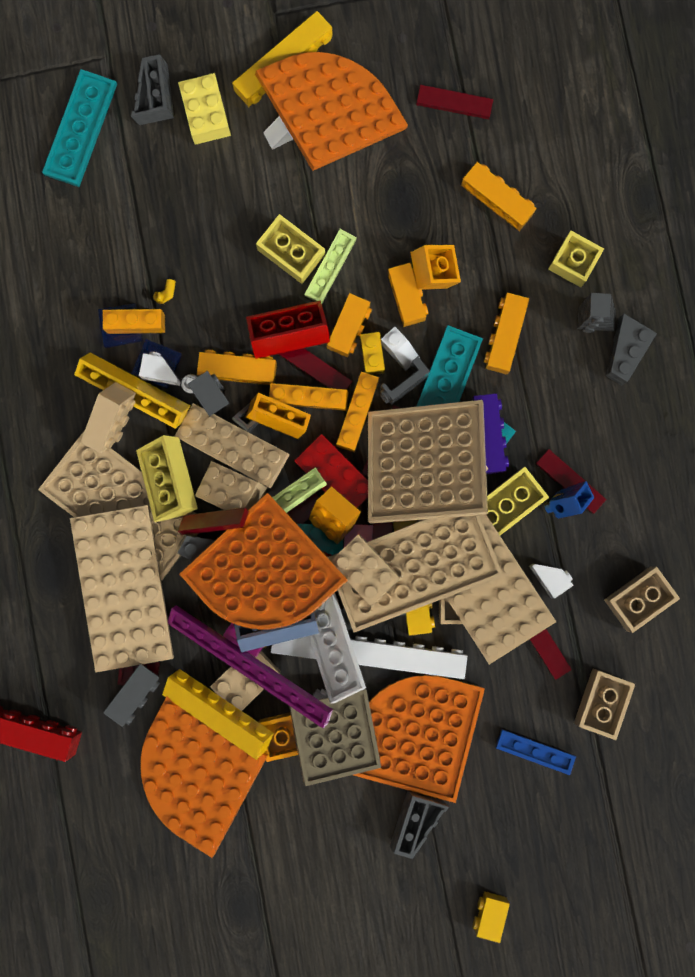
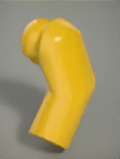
[153,279,176,304]

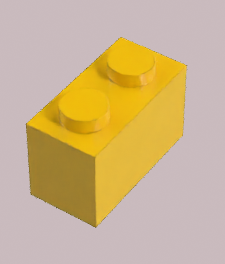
[360,332,385,375]
[473,891,510,943]

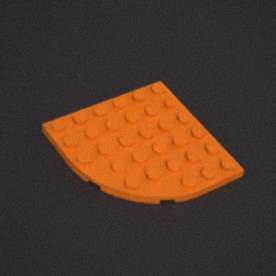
[255,52,408,171]
[180,493,348,630]
[353,675,485,803]
[141,696,268,858]

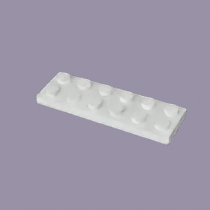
[309,593,366,703]

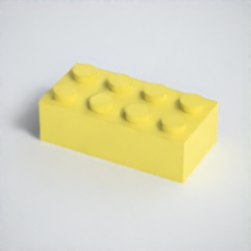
[486,467,549,535]

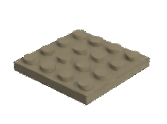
[289,689,381,786]

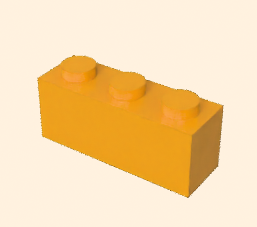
[388,263,428,327]
[327,293,372,358]
[103,309,165,334]
[246,393,311,439]

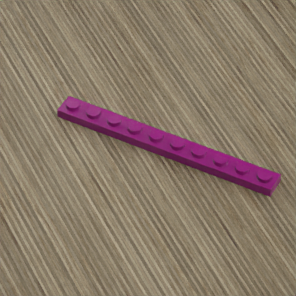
[168,605,333,728]

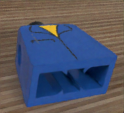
[544,481,594,519]

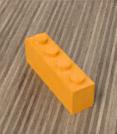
[461,162,537,231]
[484,292,529,375]
[197,350,277,385]
[336,372,379,453]
[269,383,349,411]

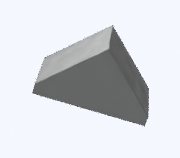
[232,402,259,433]

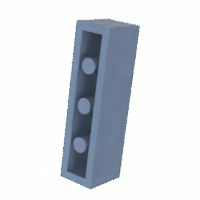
[234,612,319,652]

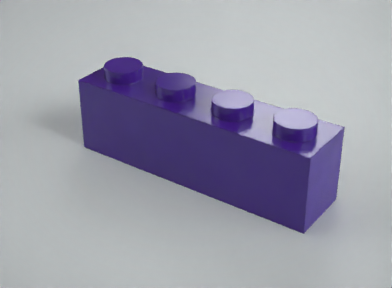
[472,394,509,474]

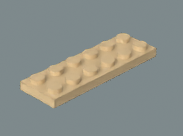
[175,403,289,489]

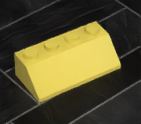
[136,435,198,522]

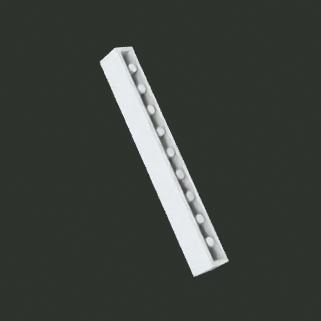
[271,636,467,679]

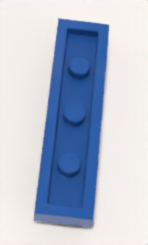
[495,729,576,775]

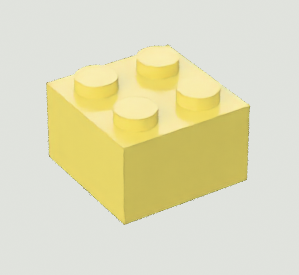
[548,231,604,287]

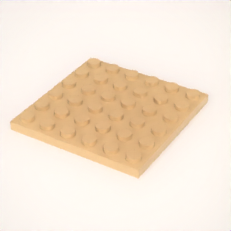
[368,400,488,523]

